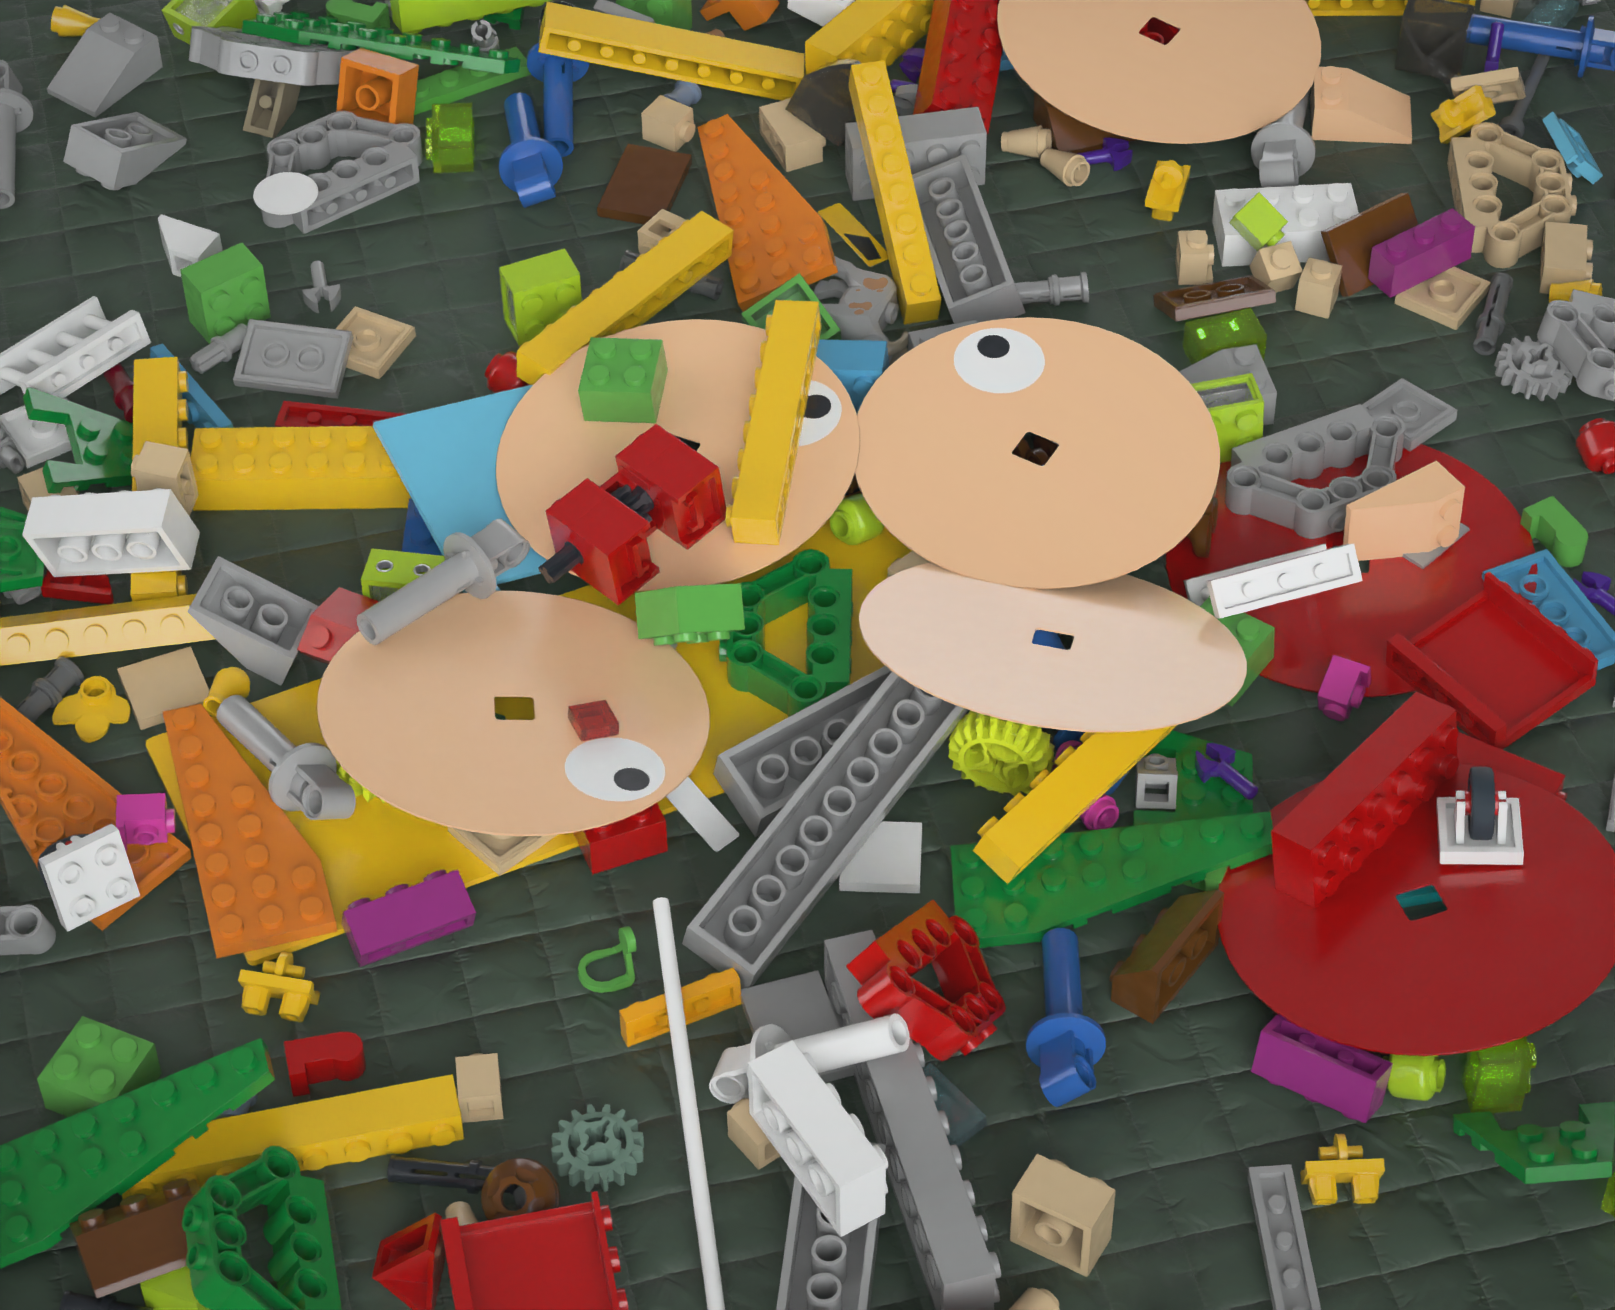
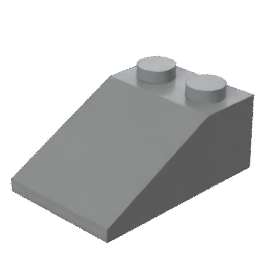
[47,12,163,118]
[63,112,187,190]
[1179,344,1277,425]
[187,556,319,686]

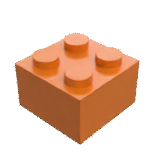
[336,48,419,124]

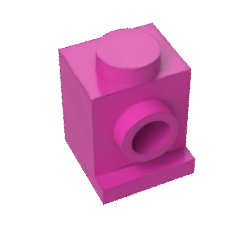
[1317,655,1371,721]
[116,793,176,851]

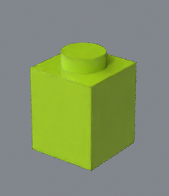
[1229,192,1288,252]

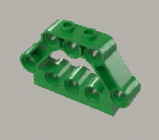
[719,549,853,717]
[182,1146,342,1310]

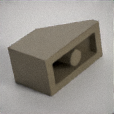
[243,79,301,138]

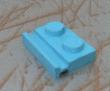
[1542,111,1603,184]

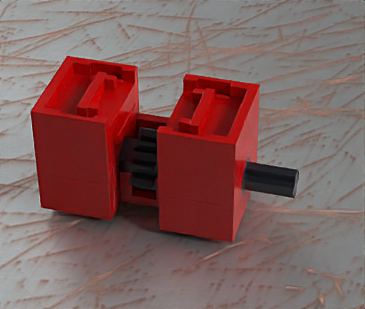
[538,424,726,606]

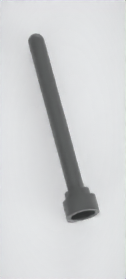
[1499,54,1551,139]

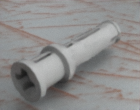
[1015,271,1089,306]

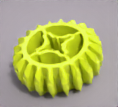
[948,710,1055,796]

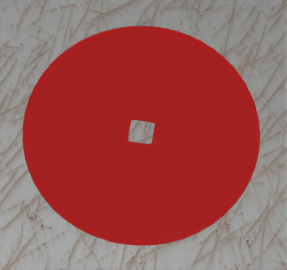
[1166,444,1538,697]
[1218,764,1615,1056]

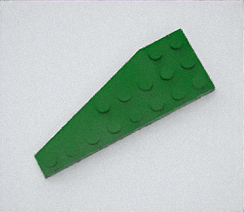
[242,10,520,74]
[950,811,1273,948]
[0,1038,275,1269]

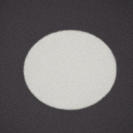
[253,172,318,215]

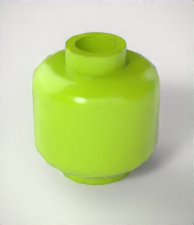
[830,493,884,545]
[1382,1054,1446,1101]

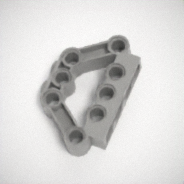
[189,26,359,86]
[261,111,423,234]
[1537,289,1615,401]
[1225,403,1405,539]

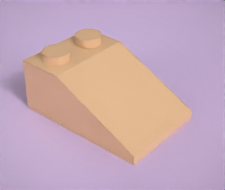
[1310,66,1412,144]
[1343,461,1465,561]

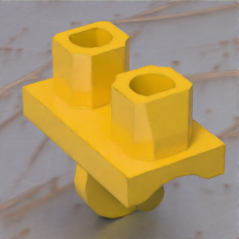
[1431,85,1496,144]
[1145,160,1191,221]
[238,951,321,1023]
[1300,1134,1385,1205]

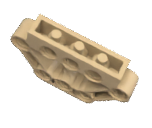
[1447,122,1577,269]

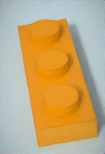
[619,967,741,1047]

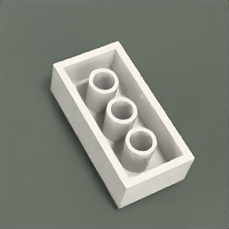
[1212,183,1359,267]
[22,488,200,577]
[747,1040,888,1237]

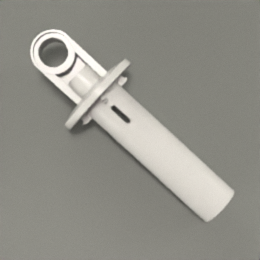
[709,1013,910,1104]

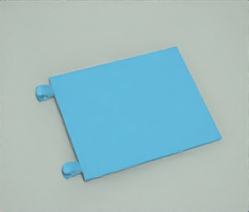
[373,385,547,593]

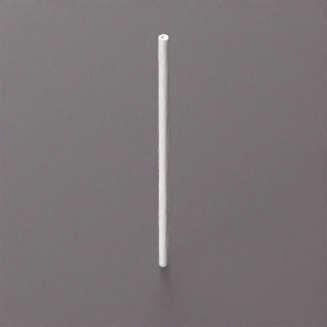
[653,897,725,1310]

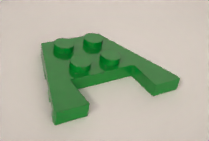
[23,387,133,494]
[0,507,44,593]
[1133,730,1253,826]
[1453,1101,1615,1184]

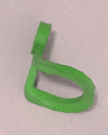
[577,926,637,993]

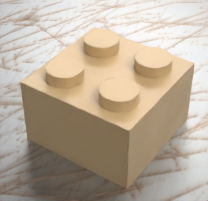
[1010,1154,1116,1277]

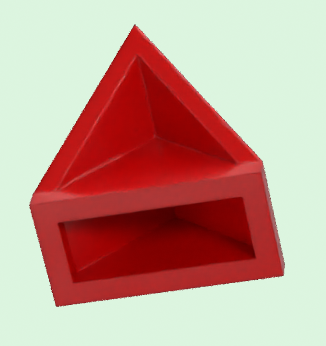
[372,1212,446,1310]

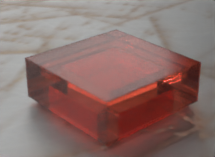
[568,700,619,741]

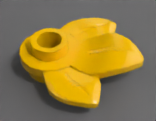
[52,676,131,743]

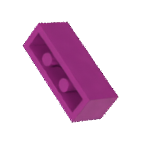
[1368,208,1475,298]
[342,869,476,967]
[1251,1014,1393,1123]

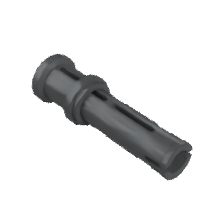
[15,657,84,723]

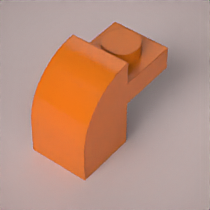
[700,0,780,31]

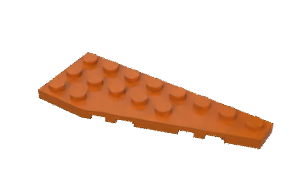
[697,114,838,312]
[0,697,191,931]
[162,703,338,959]

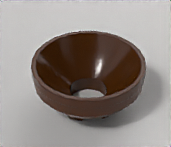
[481,1158,560,1220]

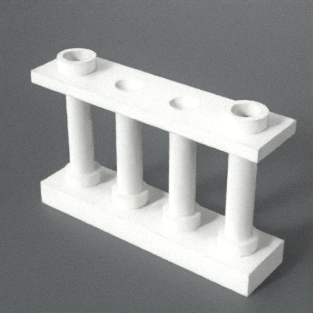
[0,296,151,398]
[1184,544,1363,618]

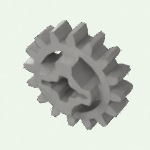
[1494,336,1573,401]

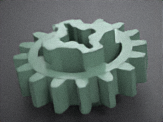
[551,1104,644,1192]

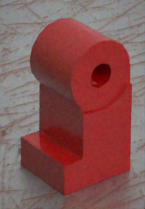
[284,1032,366,1097]

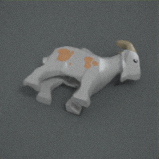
[814,256,909,366]

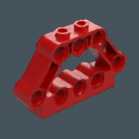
[846,899,1006,1061]

